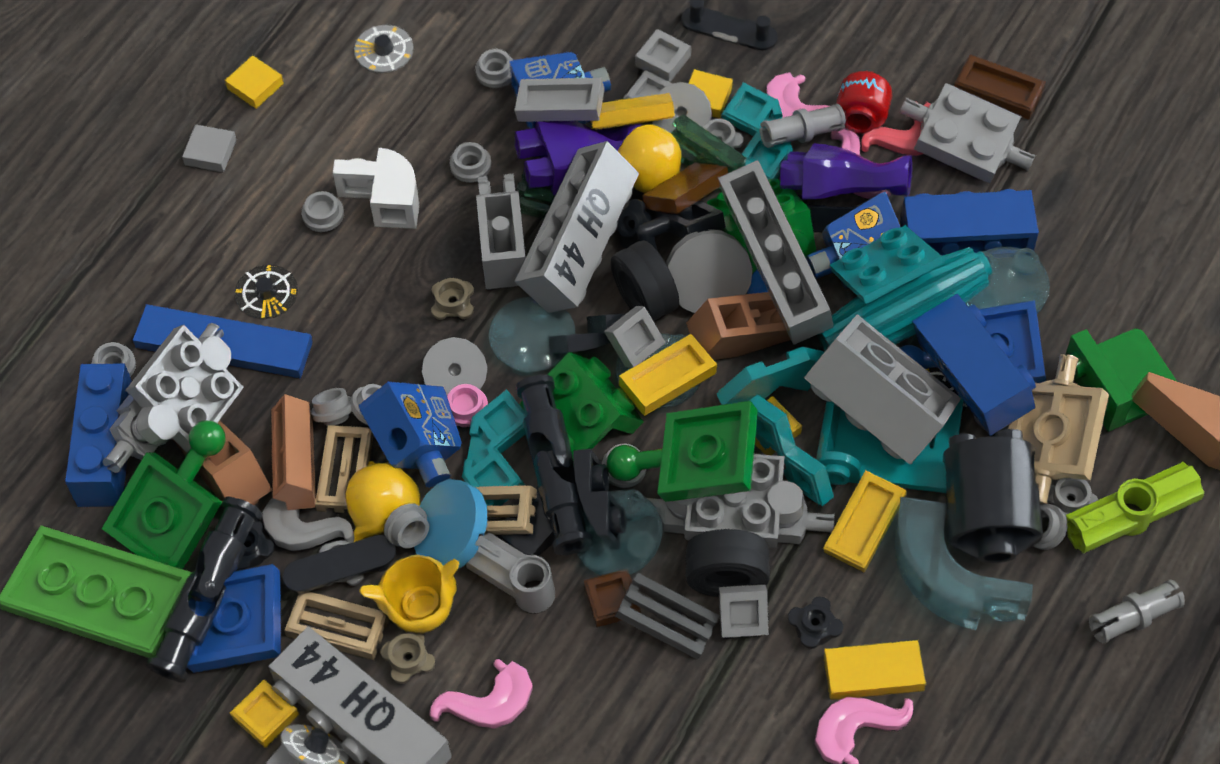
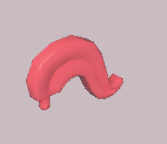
[861,102,931,156]

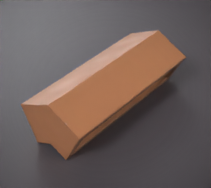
[271,394,316,510]

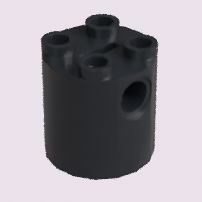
[943,429,1043,563]

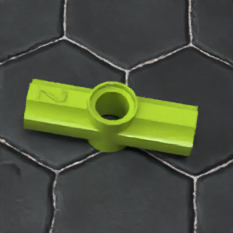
[1066,462,1205,554]

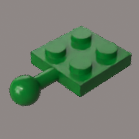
[606,401,758,502]
[102,420,226,569]

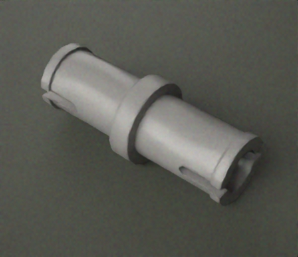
[760,104,846,148]
[1089,579,1185,643]

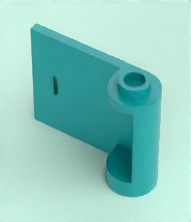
[816,395,964,493]

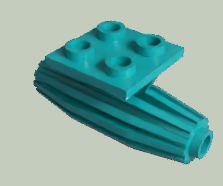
[817,225,993,351]

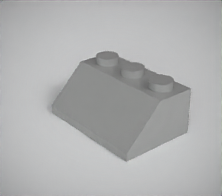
[804,314,961,464]

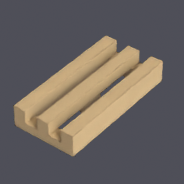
[316,425,374,513]
[476,485,537,535]
[285,591,389,660]

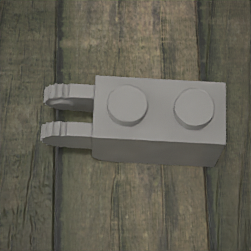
[476,174,526,289]

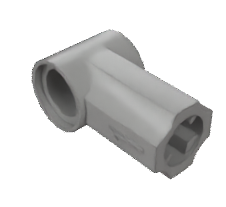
[466,532,555,613]

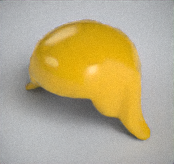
[618,125,682,193]
[345,461,421,542]
[359,555,459,633]

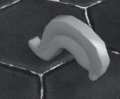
[262,498,355,551]

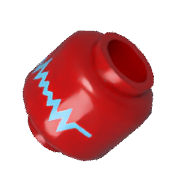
[836,71,893,133]

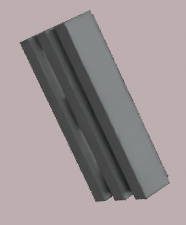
[615,572,720,660]

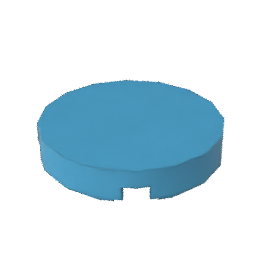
[414,479,487,569]

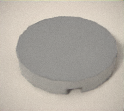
[666,229,752,313]

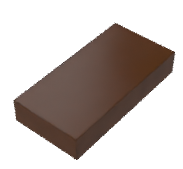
[954,54,1046,120]
[642,163,728,214]

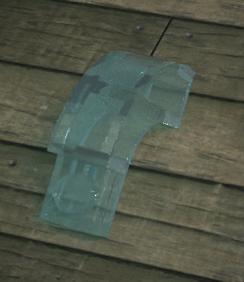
[894,497,1033,630]

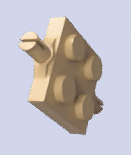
[1008,354,1109,505]

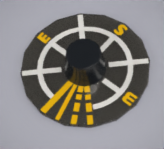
[235,264,298,319]

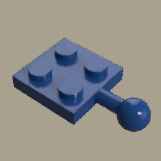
[900,300,1047,383]
[187,564,281,673]

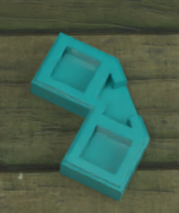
[722,82,793,179]
[716,347,825,405]
[462,389,526,506]
[749,394,834,506]

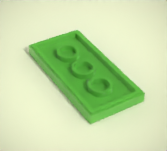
[0,526,193,658]

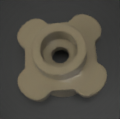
[431,278,474,320]
[381,632,435,684]

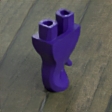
[514,121,641,195]
[780,143,912,199]

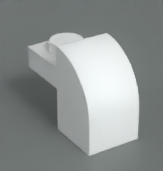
[333,148,419,229]

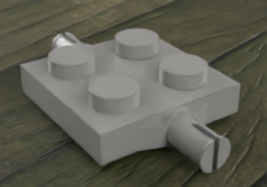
[899,83,1035,183]

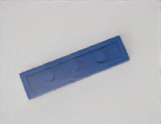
[133,304,313,378]

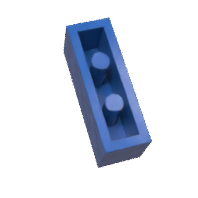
[900,189,1039,259]
[912,294,1036,436]
[65,363,132,507]

